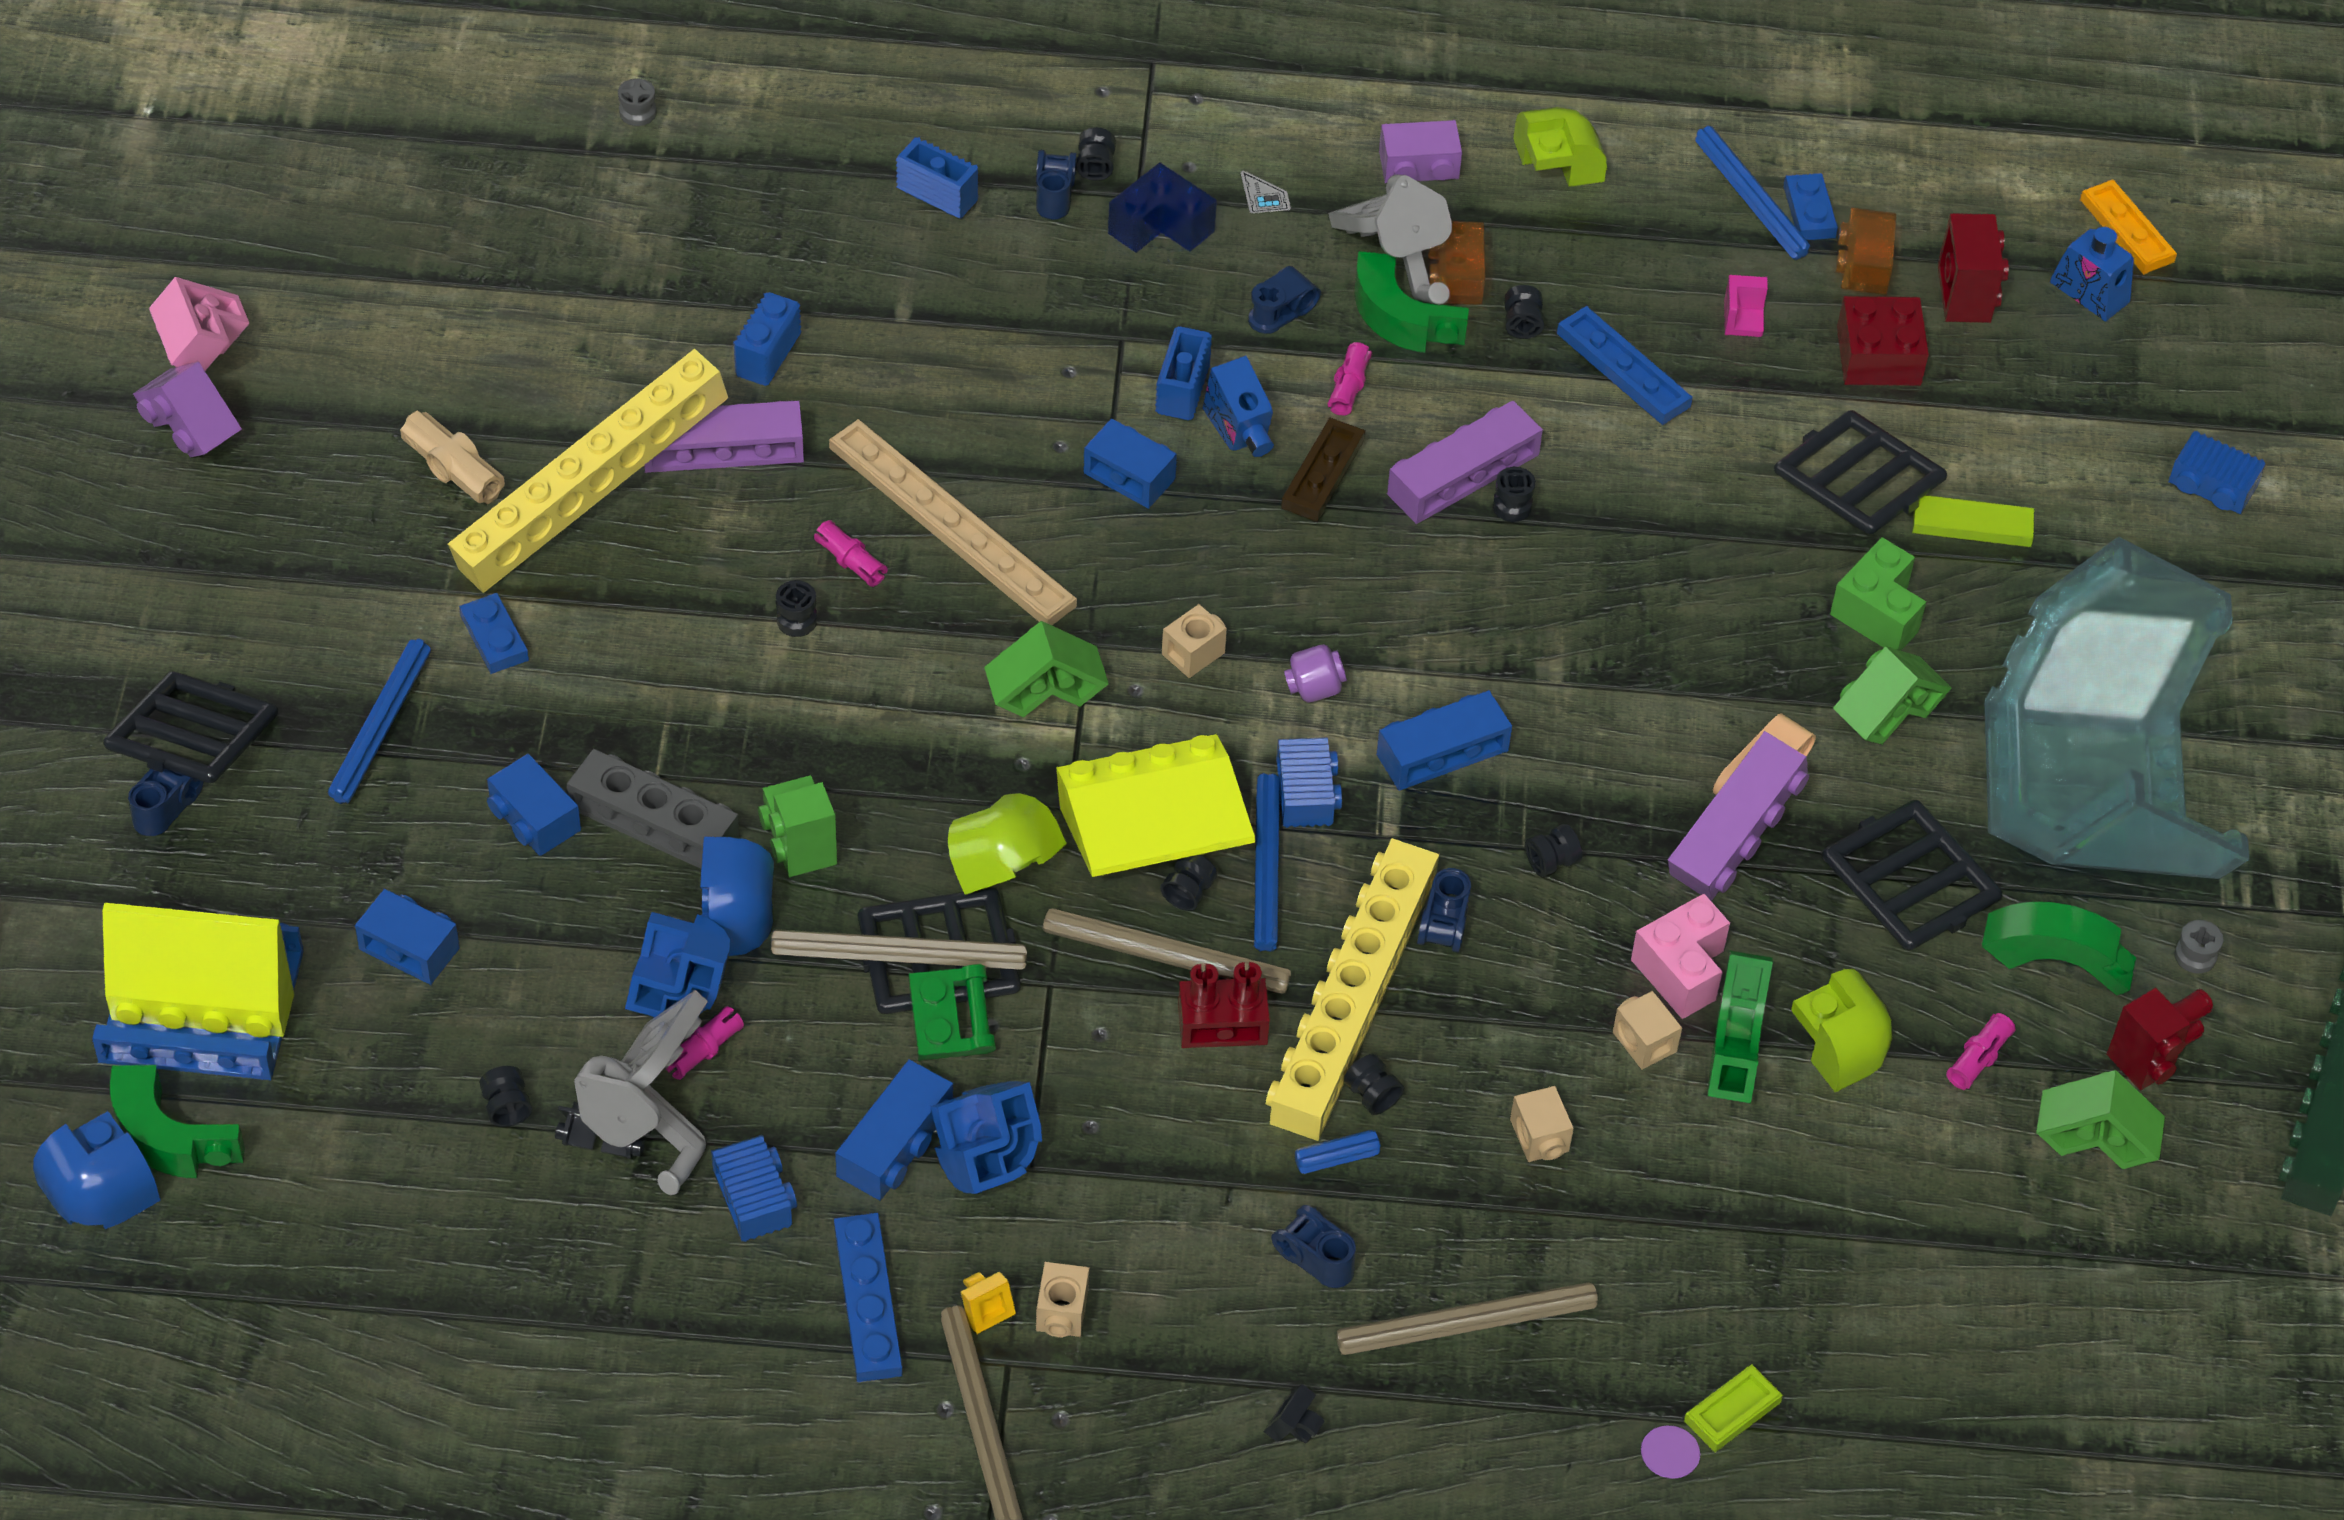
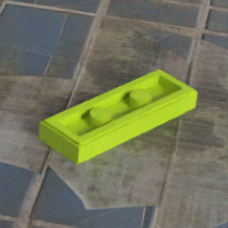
[1912,495,2034,547]

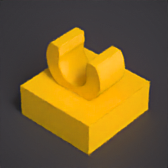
[961,1272,1016,1334]

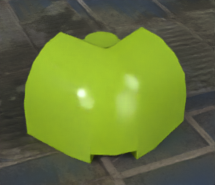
[1513,107,1607,187]
[948,793,1066,895]
[1791,969,1892,1093]

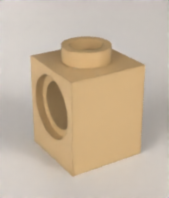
[1162,604,1227,678]
[1613,991,1682,1069]
[1510,1086,1574,1162]
[1036,1262,1089,1337]

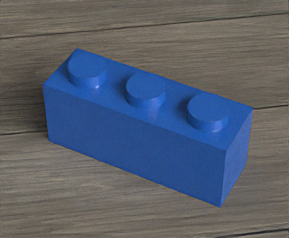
[1376,690,1512,791]
[835,1059,953,1201]

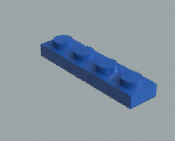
[1557,306,1692,425]
[834,1213,902,1382]

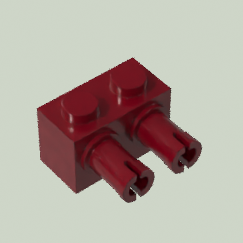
[1178,962,1270,1048]
[2106,987,2213,1091]

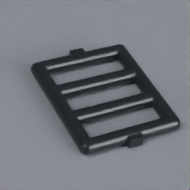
[1774,410,1947,534]
[103,671,278,784]
[1822,800,2002,950]
[857,888,1021,1014]

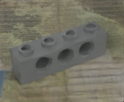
[567,749,740,869]

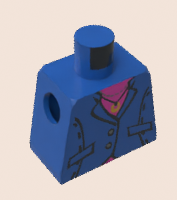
[2050,227,2134,322]
[1203,356,1274,457]

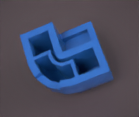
[700,837,774,956]
[625,912,730,1017]
[930,1081,1042,1194]
[33,1111,160,1229]

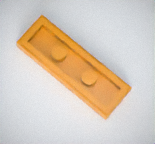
[2080,179,2177,274]

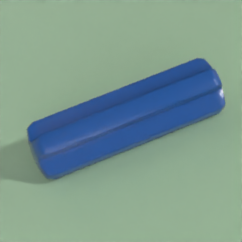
[1295,1130,1380,1174]

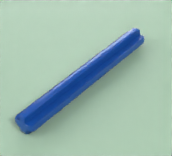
[1695,126,1810,260]
[328,638,431,804]
[1254,773,1280,952]

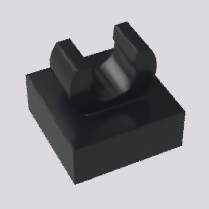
[1263,1384,1325,1444]

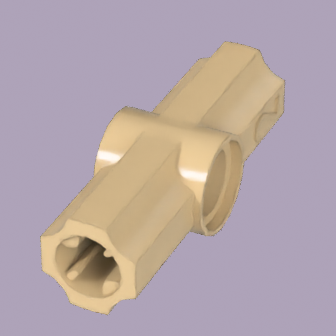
[400,410,505,505]

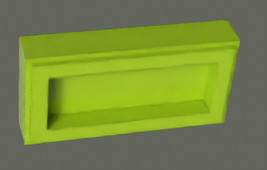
[1684,1364,1783,1452]

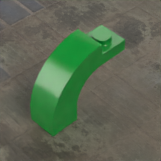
[1355,251,1469,353]
[1982,902,2136,996]
[1708,950,1773,1104]
[110,1065,245,1178]

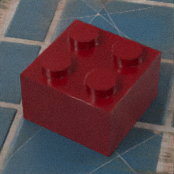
[1937,213,2009,323]
[1837,296,1929,386]

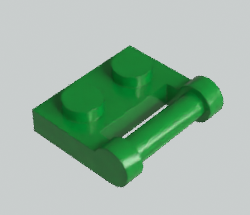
[908,964,996,1061]

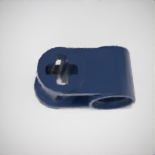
[1036,150,1077,220]
[1248,266,1321,334]
[128,769,204,836]
[1417,868,1471,953]
[1271,1205,1356,1288]

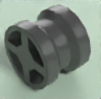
[618,78,657,126]
[2174,920,2224,973]

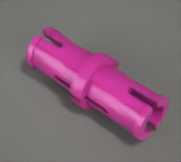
[1328,342,1372,416]
[814,520,888,587]
[666,1006,744,1079]
[1946,1013,2016,1090]

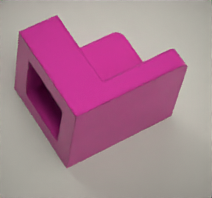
[1724,275,1768,337]

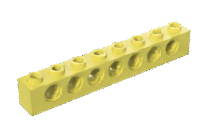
[448,349,728,593]
[1266,838,1439,1141]

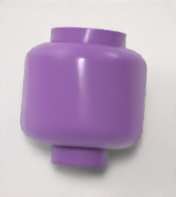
[1284,644,1347,703]

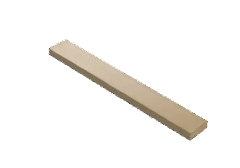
[829,419,1077,625]

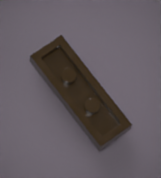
[1281,417,1366,522]

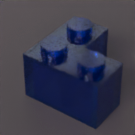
[1108,162,1217,253]

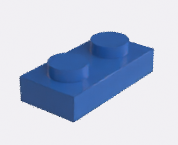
[1784,173,1838,240]
[459,593,529,674]

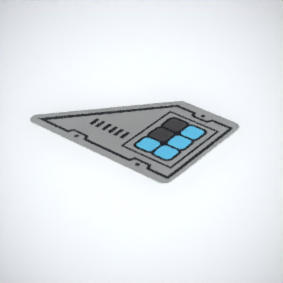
[1241,171,1291,213]

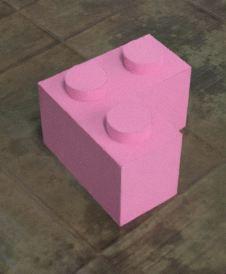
[149,277,249,371]
[1631,894,1730,1019]

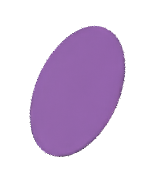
[1641,1426,1700,1478]

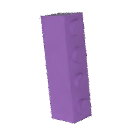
[1387,400,1543,524]
[645,401,804,473]
[1668,731,1809,901]

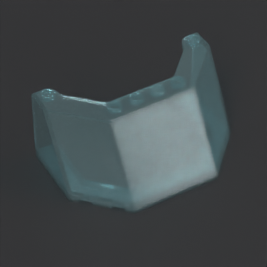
[1984,537,2250,879]

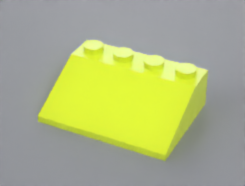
[1056,734,1255,877]
[102,903,294,1037]

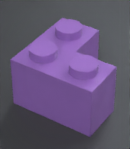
[133,361,242,457]

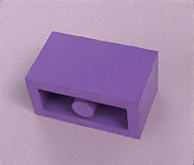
[1379,120,1462,183]

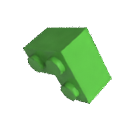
[1830,537,1927,651]
[984,621,1109,717]
[1833,646,1952,745]
[758,775,837,877]
[2036,1070,2165,1169]

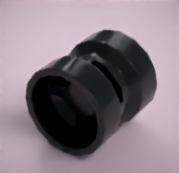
[1076,127,1116,181]
[1504,285,1544,339]
[1493,466,1536,522]
[776,580,817,637]
[1525,824,1582,877]
[1160,854,1217,911]
[1344,1054,1404,1115]
[479,1066,532,1127]

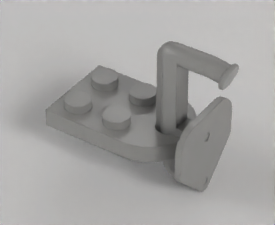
[1328,174,1452,305]
[574,990,708,1195]

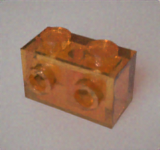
[1835,207,1896,294]
[1428,221,1485,305]

